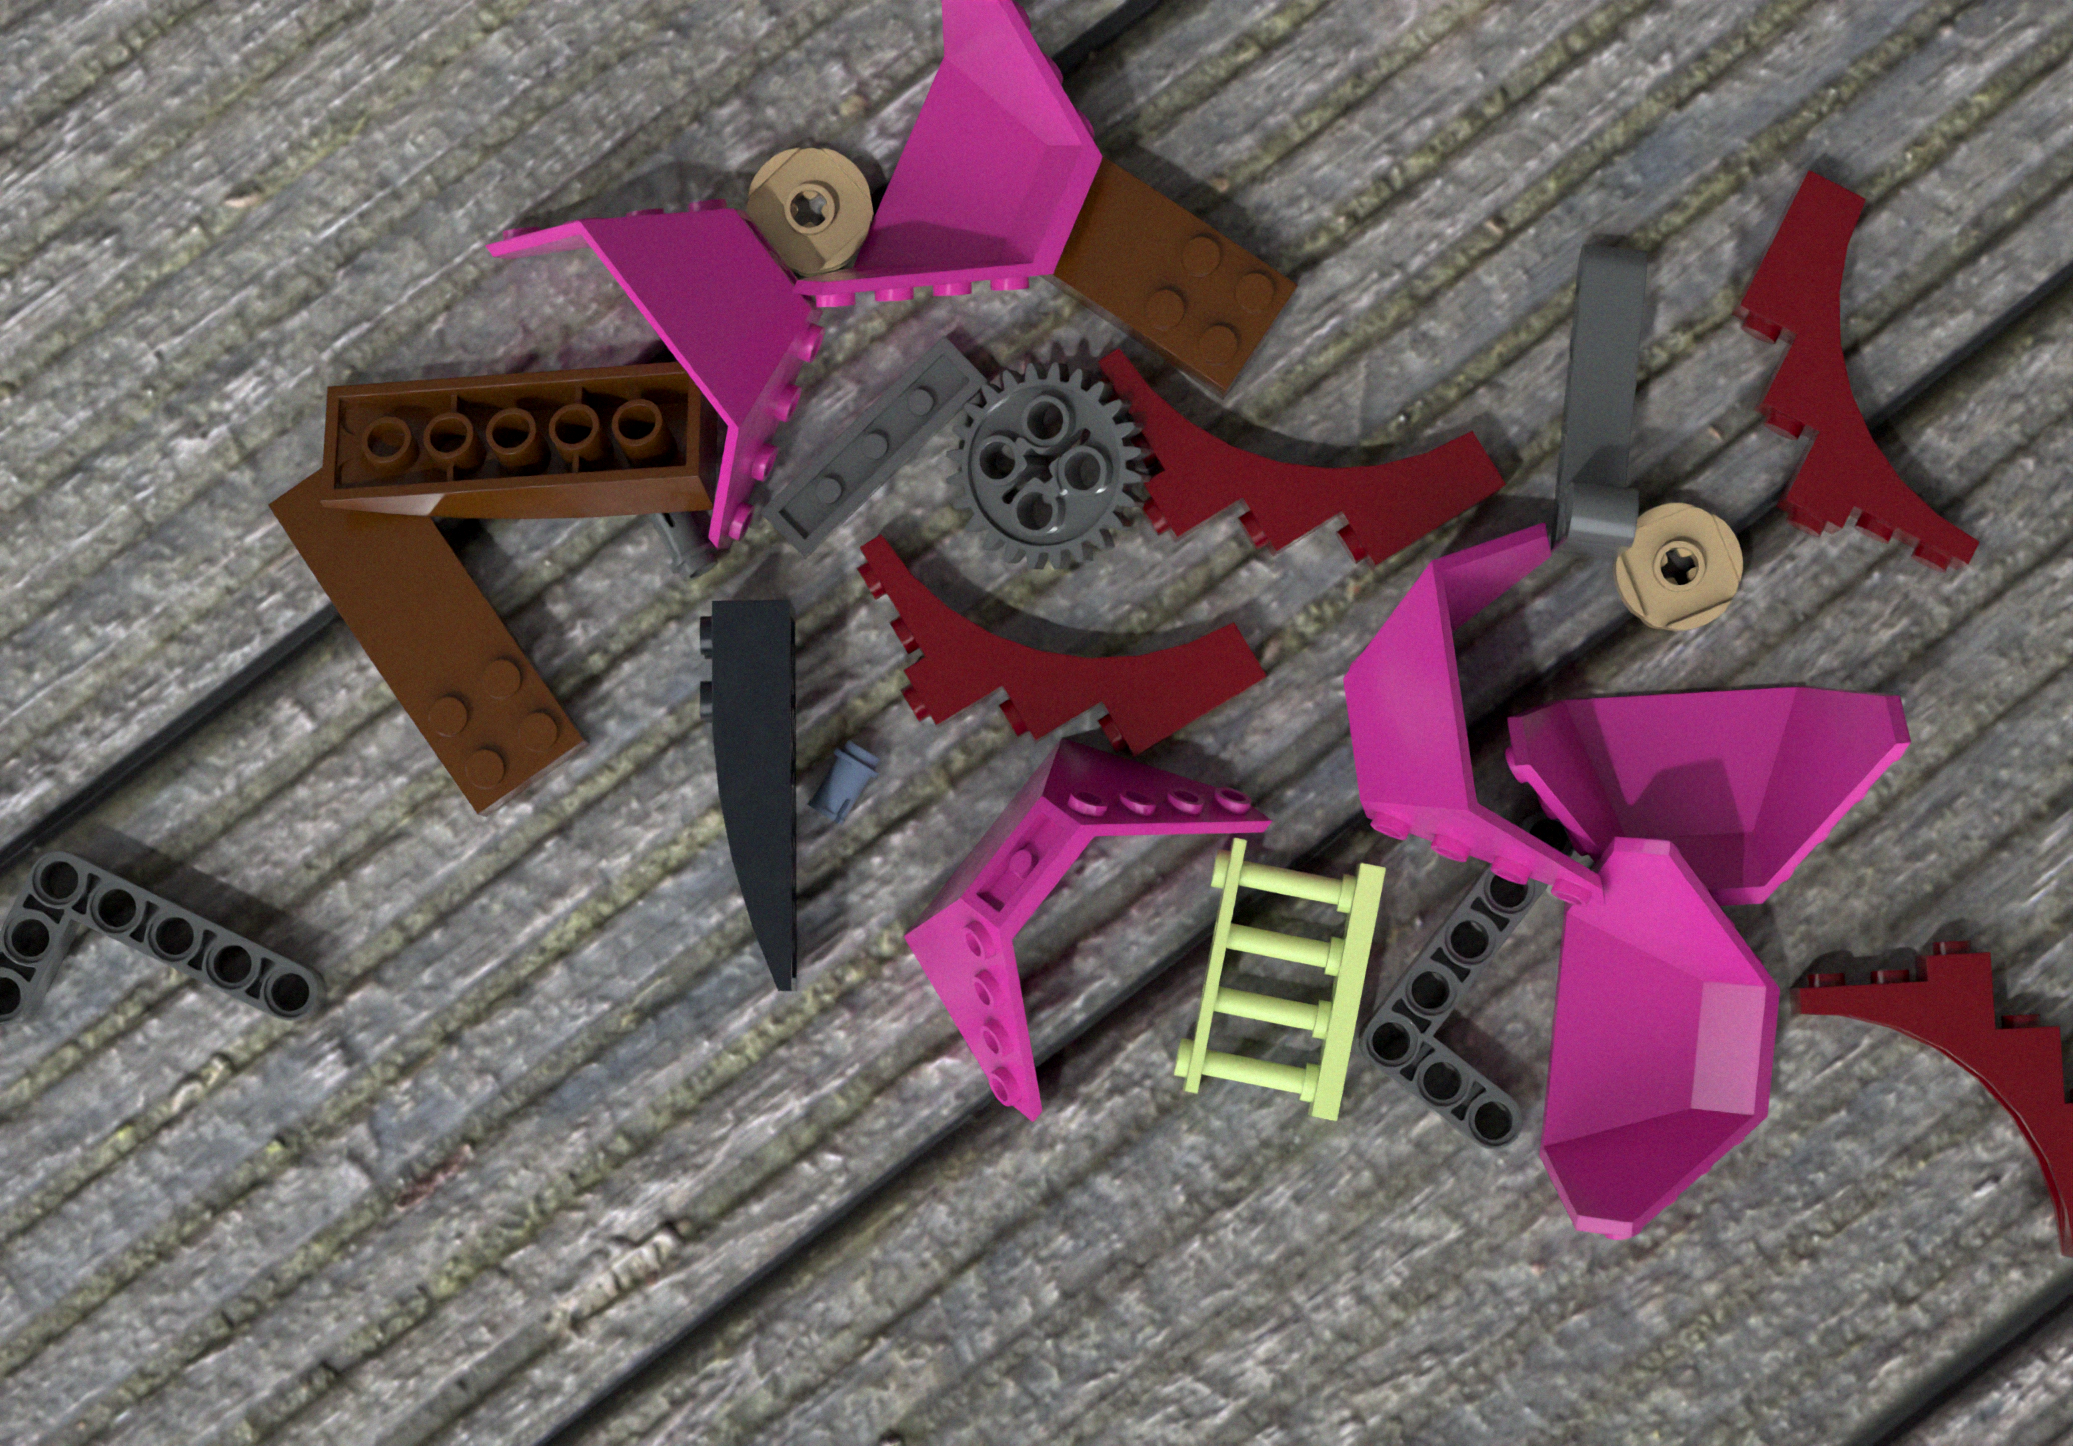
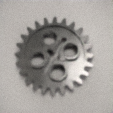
[946,362,1151,569]

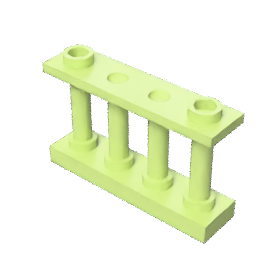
[1174,838,1386,1121]

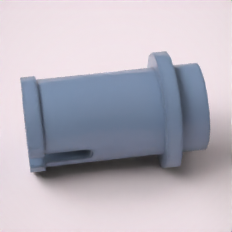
[807,740,881,825]

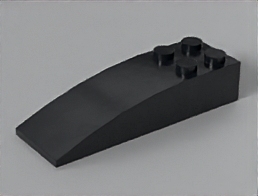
[700,600,797,991]

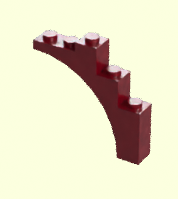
[1731,170,1980,573]
[1093,348,1506,571]
[856,534,1267,759]
[1789,940,2073,1258]

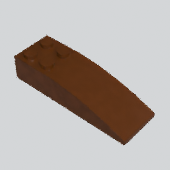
[1039,157,1298,400]
[320,362,718,519]
[268,468,591,817]

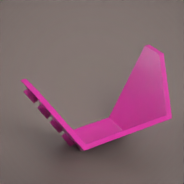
[792,0,1103,307]
[485,199,825,549]
[1343,522,1606,907]
[1505,685,1911,906]
[903,738,1272,1122]
[1539,835,1780,1240]

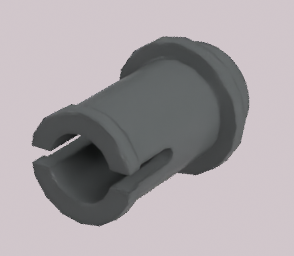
[646,511,718,582]

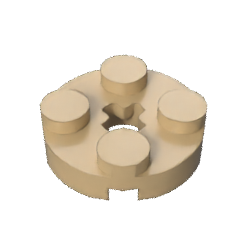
[747,147,874,277]
[1613,503,1743,632]

